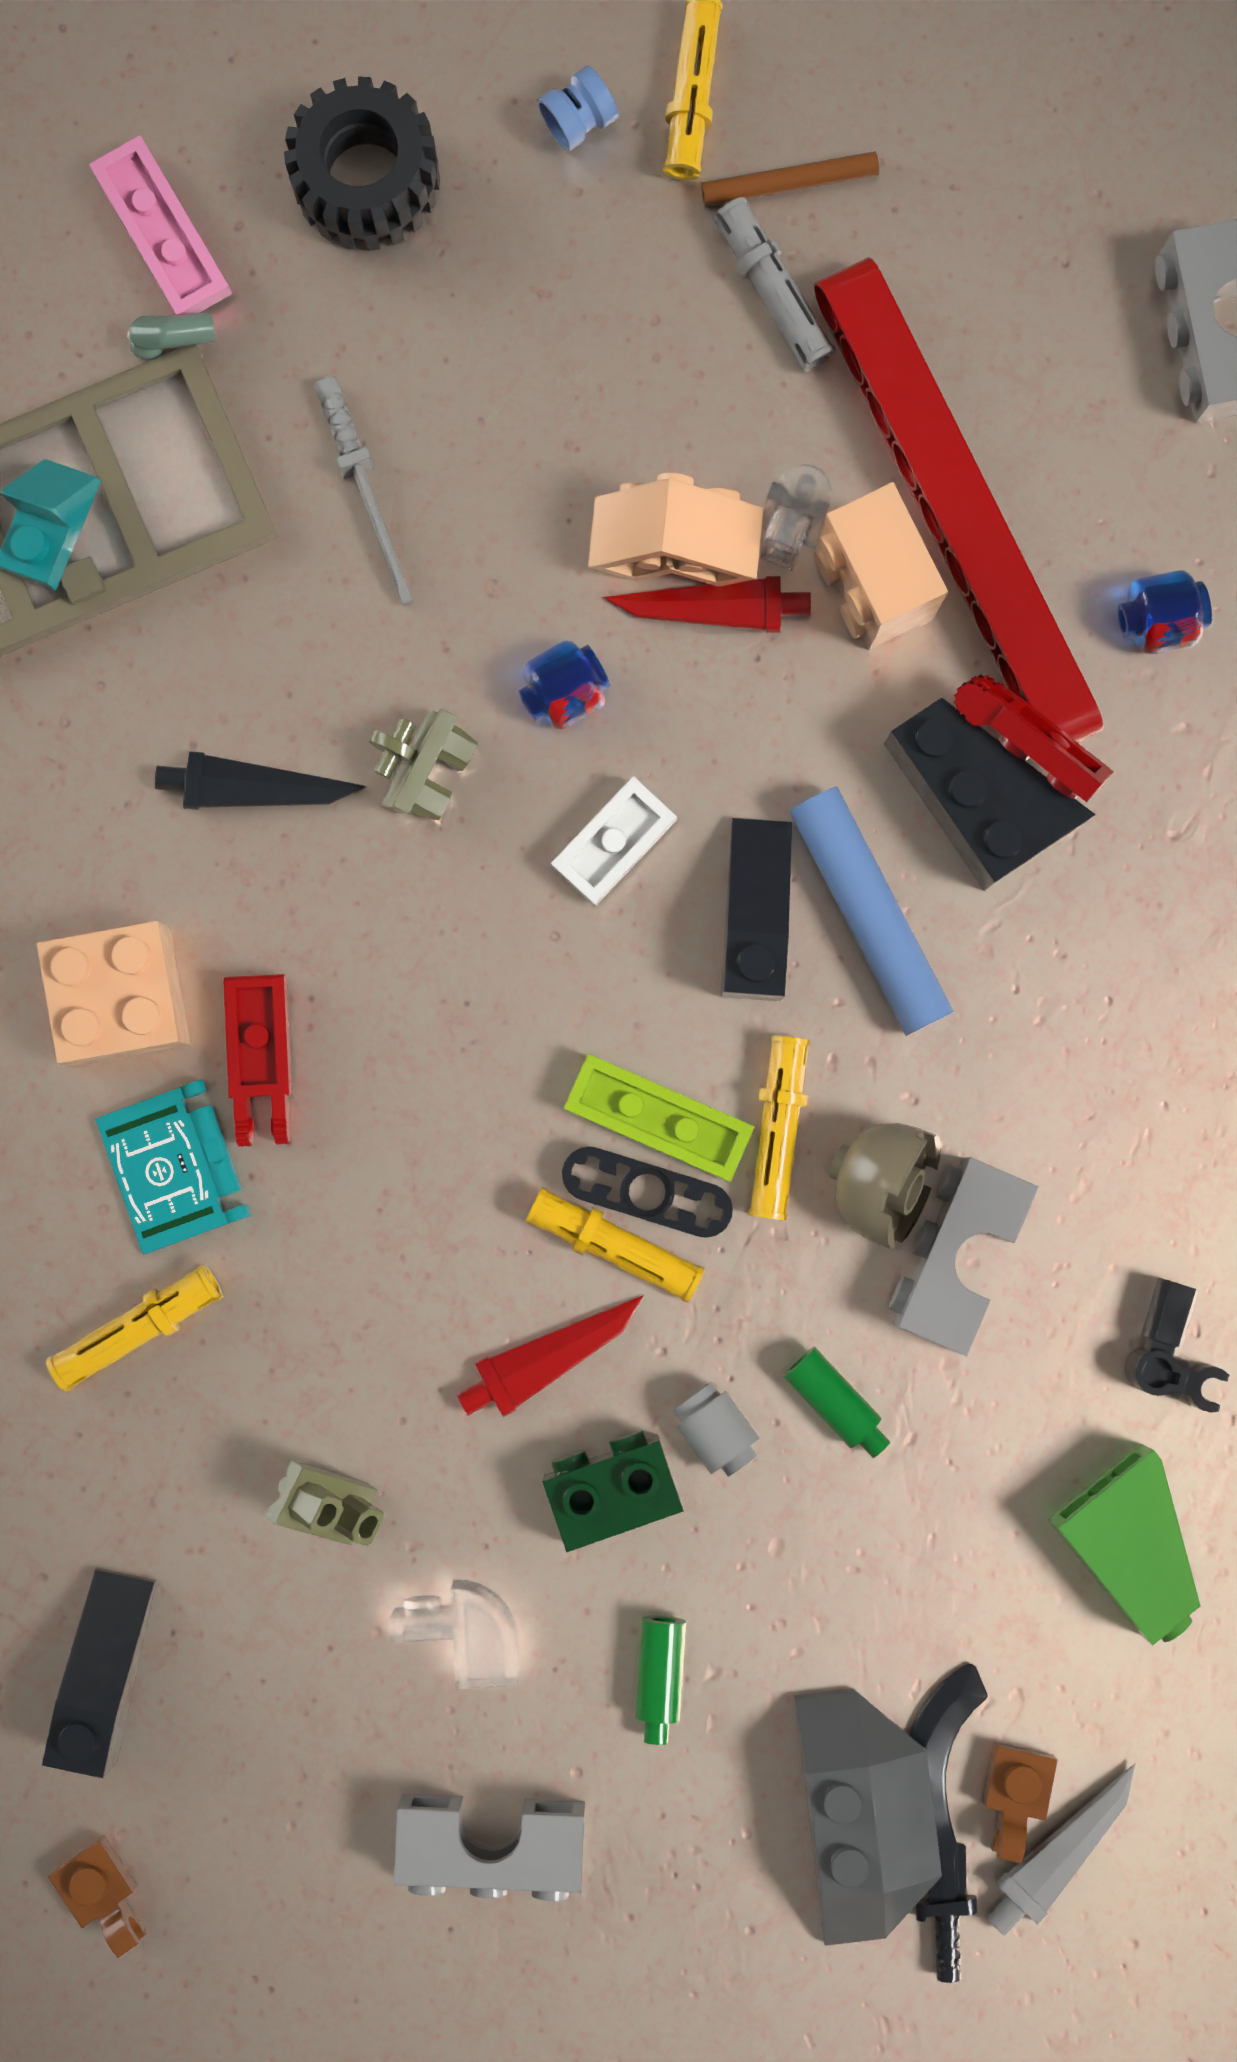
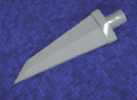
[986,1763,1136,1936]

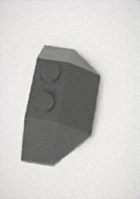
[794,1689,942,1946]

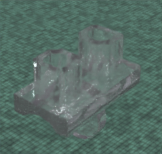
[760,464,832,571]

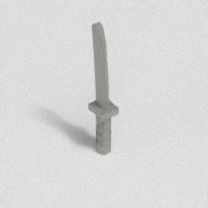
[314,376,412,605]

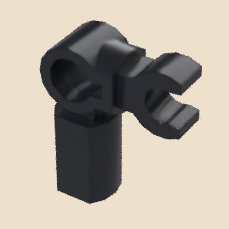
[1125,1277,1230,1413]

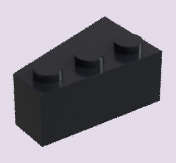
[884,697,1096,891]

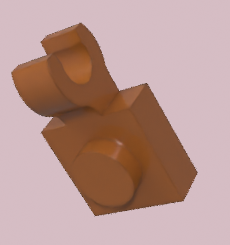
[982,1742,1058,1863]
[48,1836,147,1958]

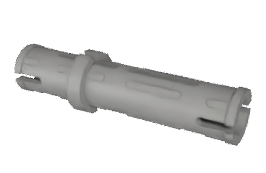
[713,197,836,372]

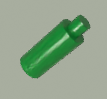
[783,1346,890,1458]
[635,1616,686,1745]

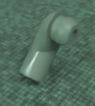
[127,312,215,360]

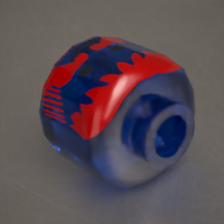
[1117,570,1212,654]
[517,640,611,730]

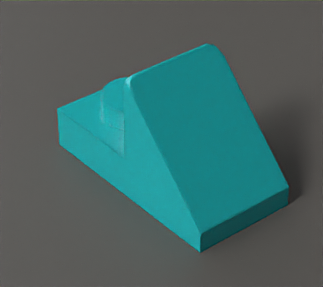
[0,459,101,591]

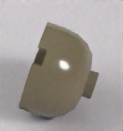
[829,1123,941,1249]

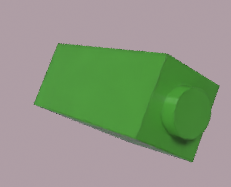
[1048,1444,1201,1645]

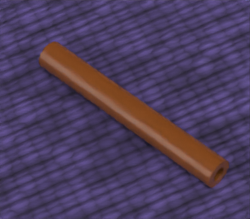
[701,151,879,207]

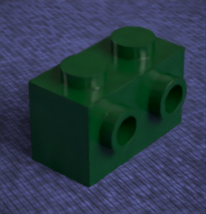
[542,1430,684,1553]

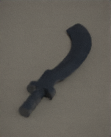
[910,1664,988,1983]

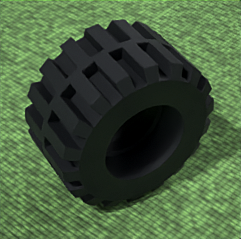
[284,76,440,251]

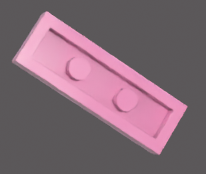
[89,135,232,316]

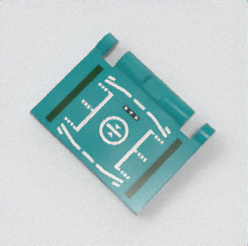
[95,1079,251,1255]

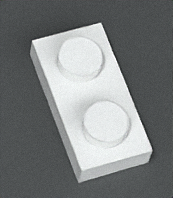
[551,776,677,907]

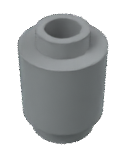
[673,1382,760,1477]

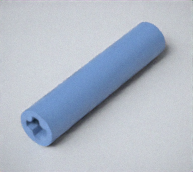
[789,787,954,1036]

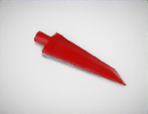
[602,576,811,633]
[456,1295,644,1417]

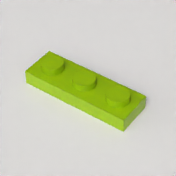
[564,1053,755,1182]

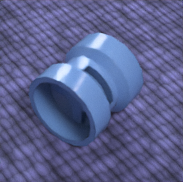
[537,66,619,152]

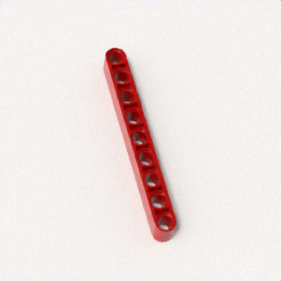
[814,257,1104,742]

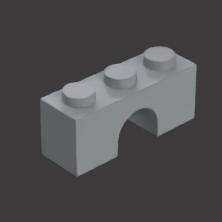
[1155,219,1237,423]
[889,1157,1039,1357]
[394,1794,585,1901]

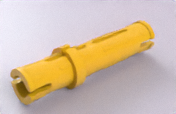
[663,0,723,181]
[748,1035,810,1220]
[525,1187,705,1303]
[46,1264,224,1393]

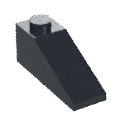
[721,818,792,1001]
[42,1568,157,1778]

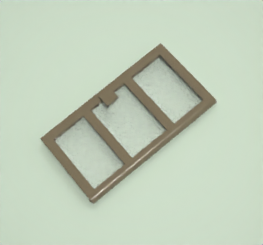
[0,345,279,657]

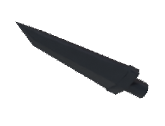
[155,751,366,810]

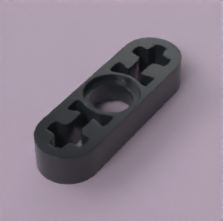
[562,1147,733,1238]

